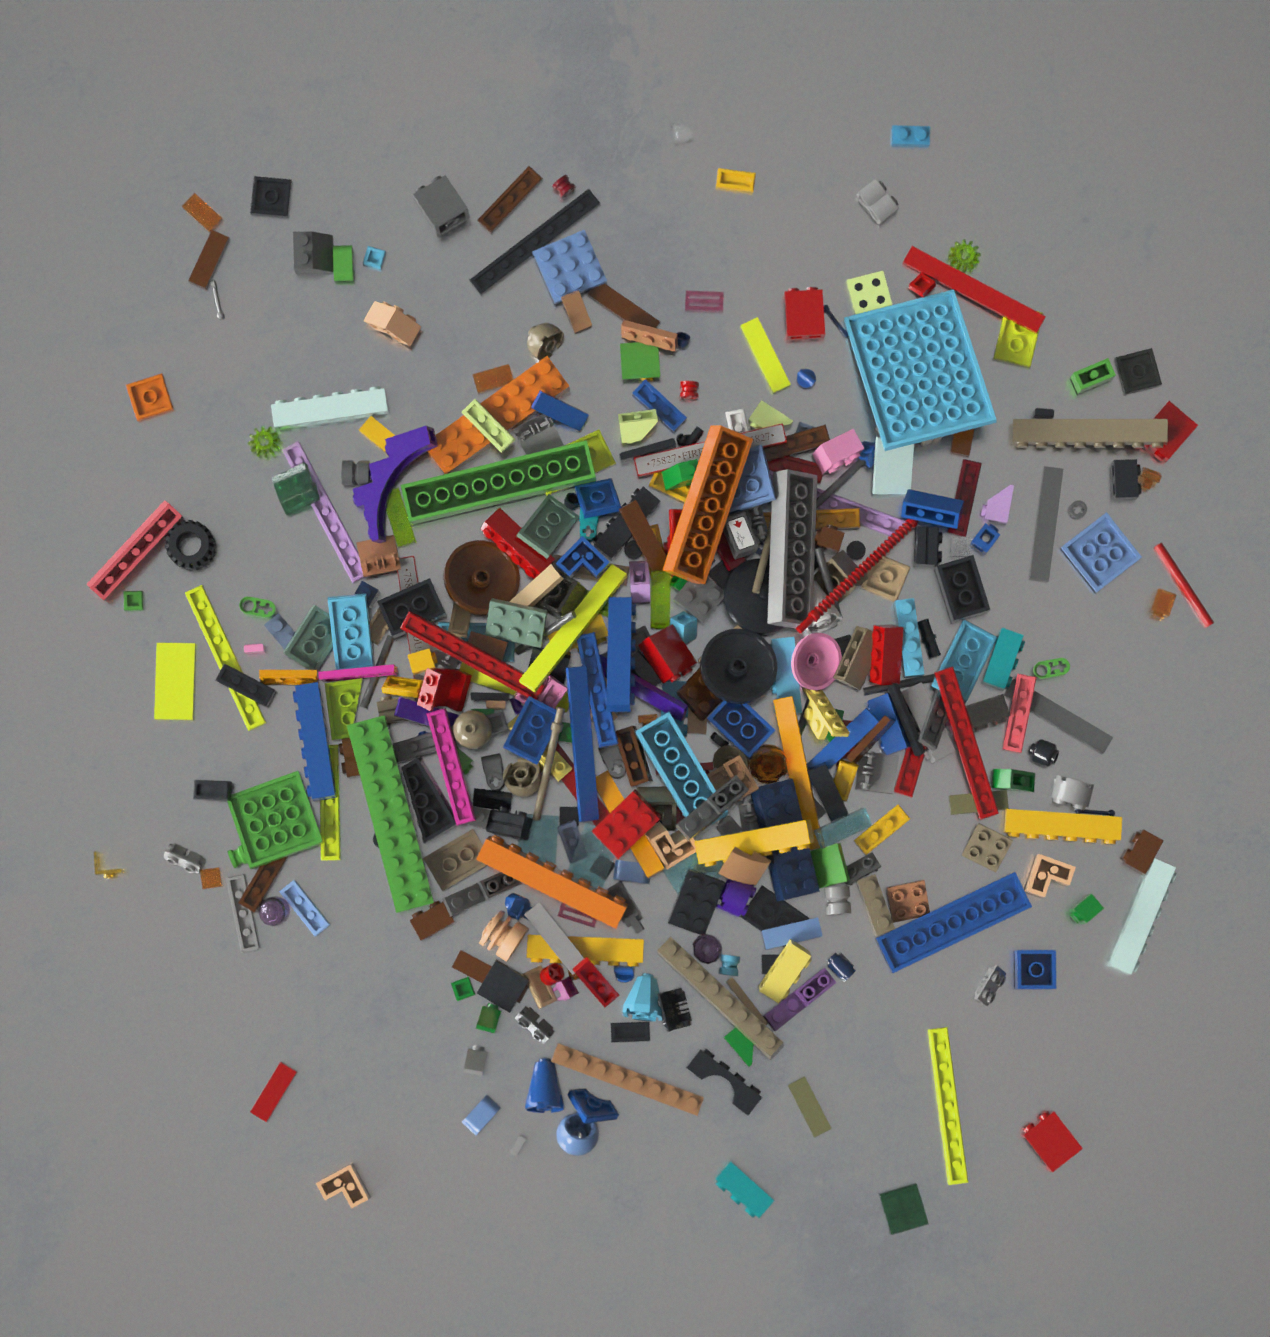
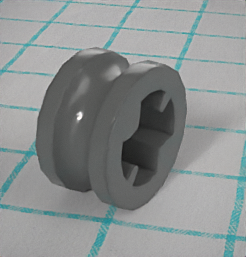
[1069,500,1087,519]

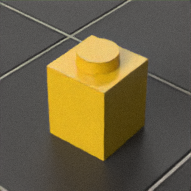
[407,648,438,675]

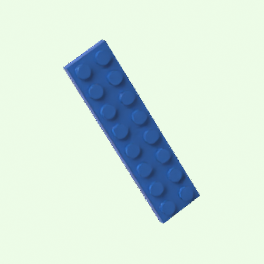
[876,872,1032,973]

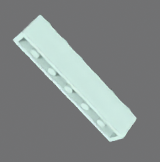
[271,386,389,430]
[1107,858,1177,975]

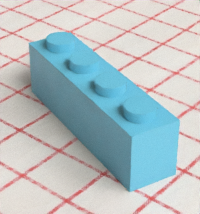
[893,598,925,679]
[770,637,802,715]

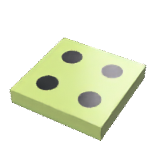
[846,271,892,315]

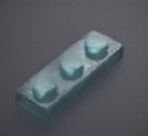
[813,808,872,848]

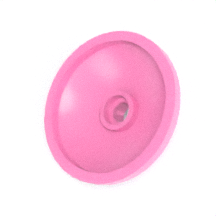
[791,633,842,690]

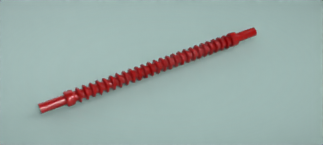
[796,519,918,633]

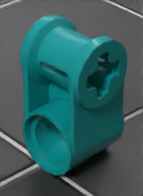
[579,507,599,543]

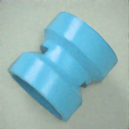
[719,955,740,976]

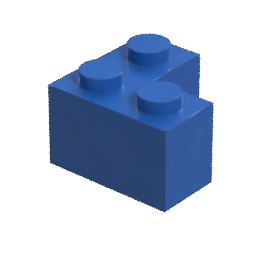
[556,536,610,579]

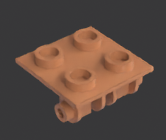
[356,535,401,577]
[886,880,930,923]

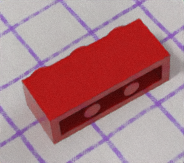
[870,624,904,685]

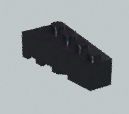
[401,757,457,844]

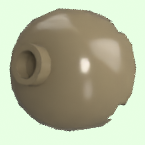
[527,323,564,361]
[453,710,492,749]
[503,758,542,797]

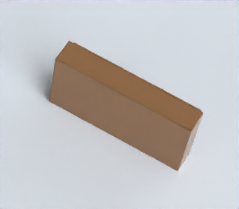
[561,290,592,332]

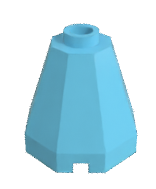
[623,973,663,1022]

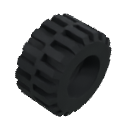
[165,520,216,570]

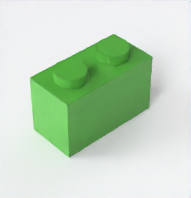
[1071,358,1116,394]

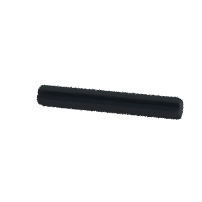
[887,683,925,756]

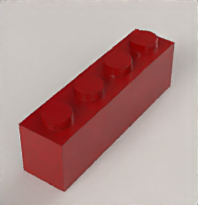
[481,507,555,579]

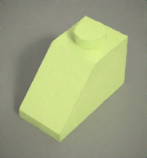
[748,400,793,430]
[618,409,658,443]

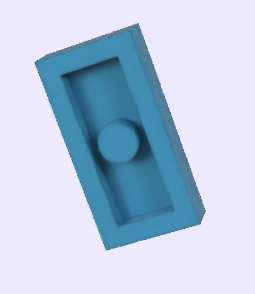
[892,125,930,147]

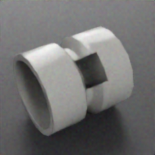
[825,886,851,915]

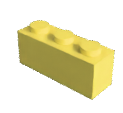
[758,939,812,1003]

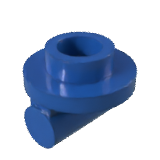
[797,369,817,388]
[614,966,635,983]

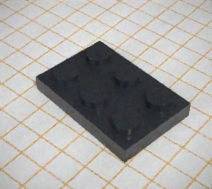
[668,868,725,936]

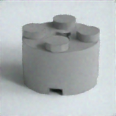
[1051,775,1094,810]

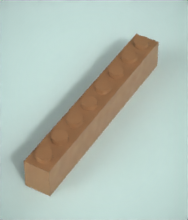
[551,1043,704,1116]

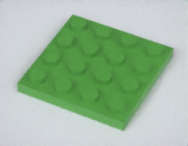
[227,771,324,869]

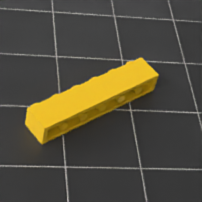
[1003,809,1122,844]
[694,819,815,867]
[527,935,644,967]

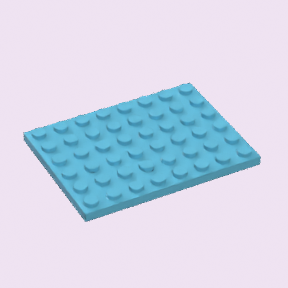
[844,289,997,451]

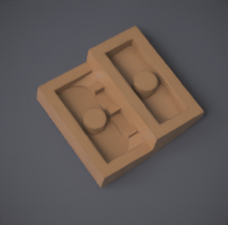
[707,755,759,804]
[719,847,771,885]

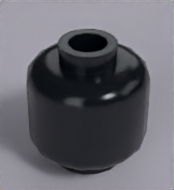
[1029,739,1059,767]

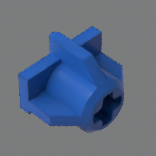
[859,441,875,468]
[505,893,532,920]

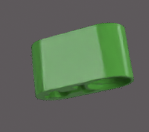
[333,245,354,281]
[239,596,277,619]
[1032,658,1070,680]

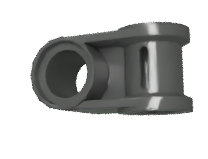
[598,745,626,779]
[481,753,505,791]

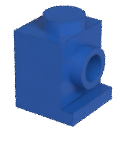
[970,523,1000,555]

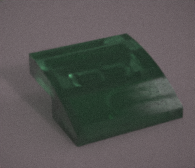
[272,462,320,515]
[879,1184,929,1235]

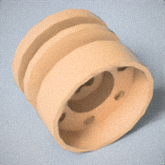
[479,910,529,962]

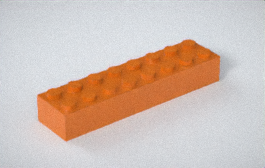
[427,356,570,474]
[662,425,753,584]
[476,835,628,929]

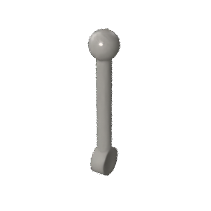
[211,280,224,319]

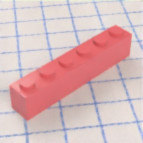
[86,500,182,600]

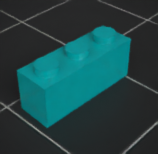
[981,628,1025,691]
[715,1161,775,1218]

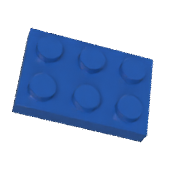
[503,696,557,765]

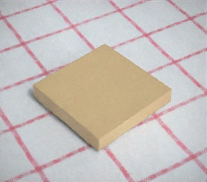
[861,556,911,602]

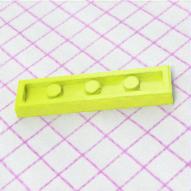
[740,317,791,394]

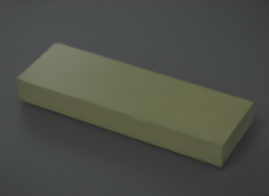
[949,790,1009,815]
[788,1076,832,1138]

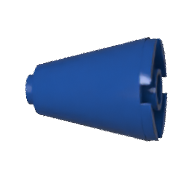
[525,1058,564,1113]

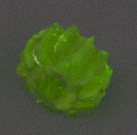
[948,239,981,272]
[248,425,281,458]

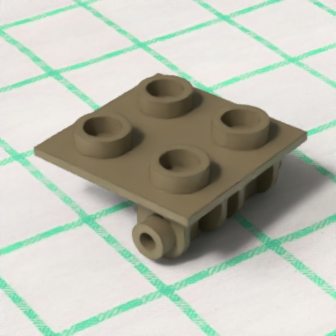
[962,823,1013,872]

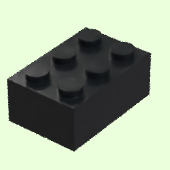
[935,555,991,623]
[377,578,446,639]

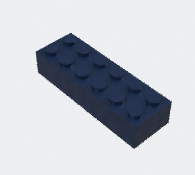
[751,778,820,901]

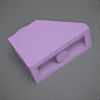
[981,485,1014,525]
[629,561,650,603]

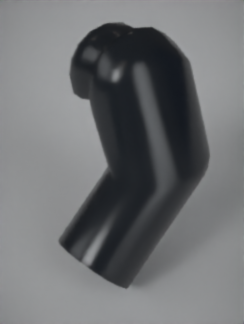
[676,426,704,446]

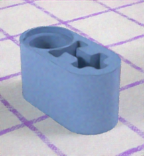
[613,860,650,884]
[462,1095,501,1135]

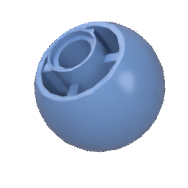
[556,1113,599,1156]

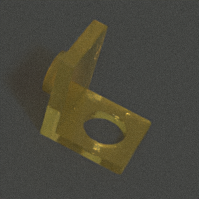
[94,851,124,878]

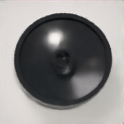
[724,558,784,635]
[700,629,778,704]

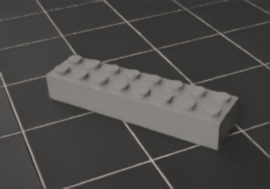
[767,469,817,629]

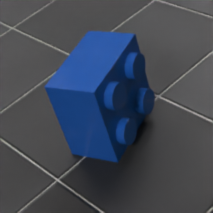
[1014,950,1057,989]

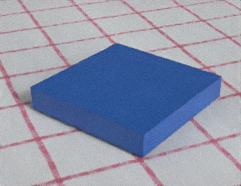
[575,478,621,519]

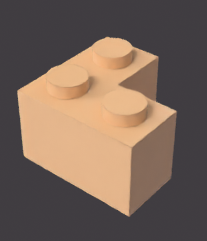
[364,301,421,346]
[645,822,696,870]
[1024,854,1076,898]
[316,1164,370,1209]

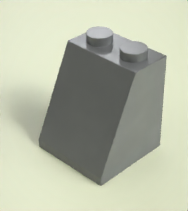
[413,175,470,237]

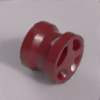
[552,175,576,198]

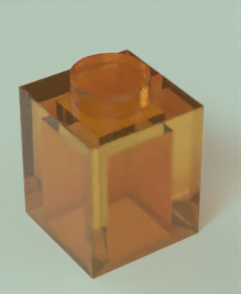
[1148,588,1177,620]

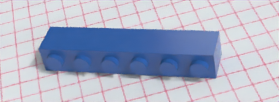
[606,597,637,712]
[293,682,337,801]

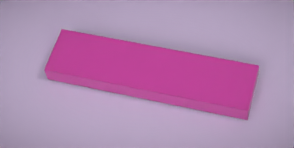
[318,664,398,682]

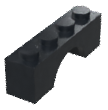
[686,1049,762,1115]

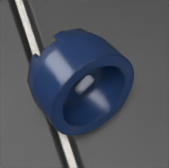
[676,332,690,349]

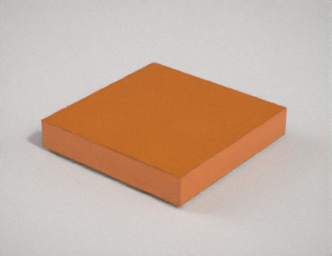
[126,373,174,422]

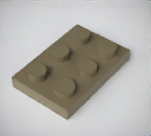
[423,829,487,892]

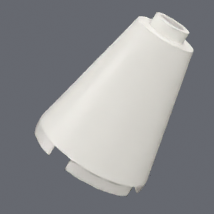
[806,581,842,634]

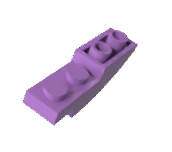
[763,967,836,1031]

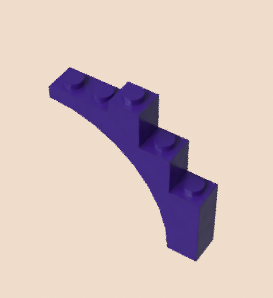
[353,426,438,543]

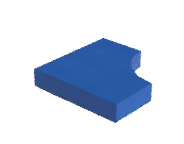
[567,1089,619,1124]

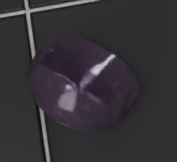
[258,896,290,926]
[692,934,722,964]

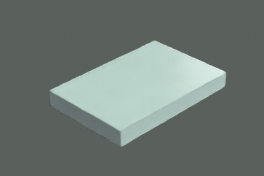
[872,437,914,495]

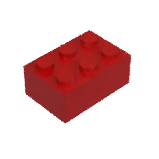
[591,789,662,859]

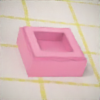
[244,644,265,654]

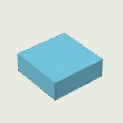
[363,246,387,270]

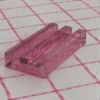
[685,291,724,312]
[558,902,597,928]

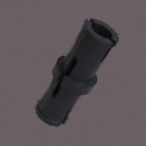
[918,618,941,659]

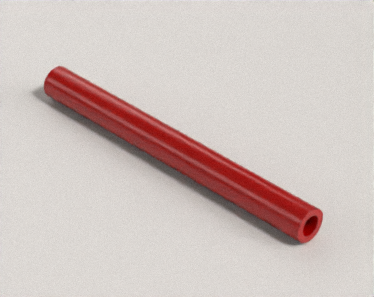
[1154,543,1214,628]

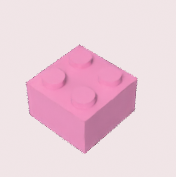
[812,428,864,474]

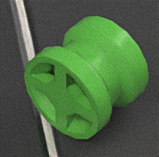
[227,845,248,868]

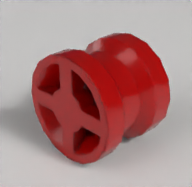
[680,381,699,399]
[540,963,564,986]

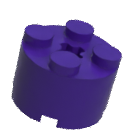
[716,879,757,917]

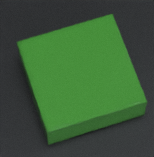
[123,591,144,611]

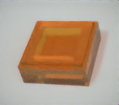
[200,867,222,889]

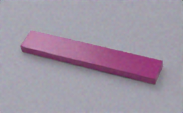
[427,708,476,826]

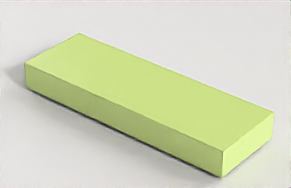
[462,399,515,453]

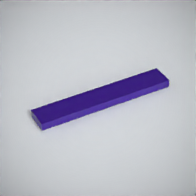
[600,655,688,722]

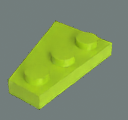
[324,678,363,741]

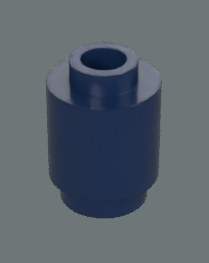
[827,952,856,981]

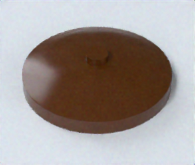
[443,540,520,615]

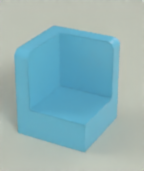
[670,611,697,644]

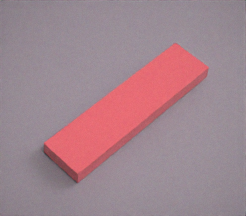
[1003,673,1037,753]

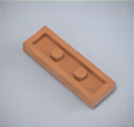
[621,320,678,352]

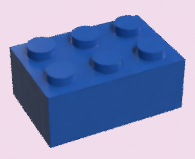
[707,701,775,760]

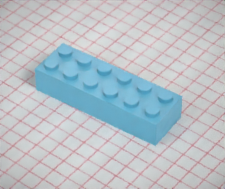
[636,712,728,826]

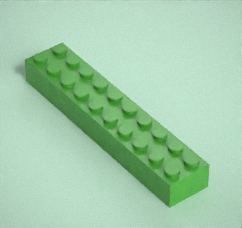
[401,440,597,525]
[347,715,434,913]

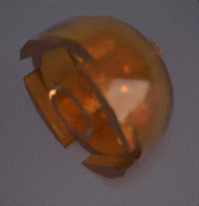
[749,744,788,784]

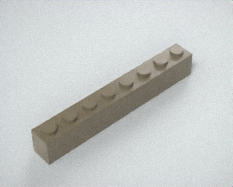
[1013,419,1168,448]
[657,937,784,1060]

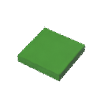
[620,342,660,379]
[810,843,850,889]

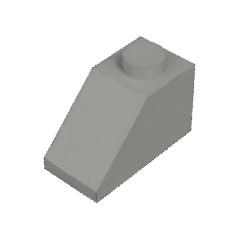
[463,1046,488,1076]

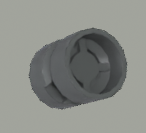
[341,460,370,485]

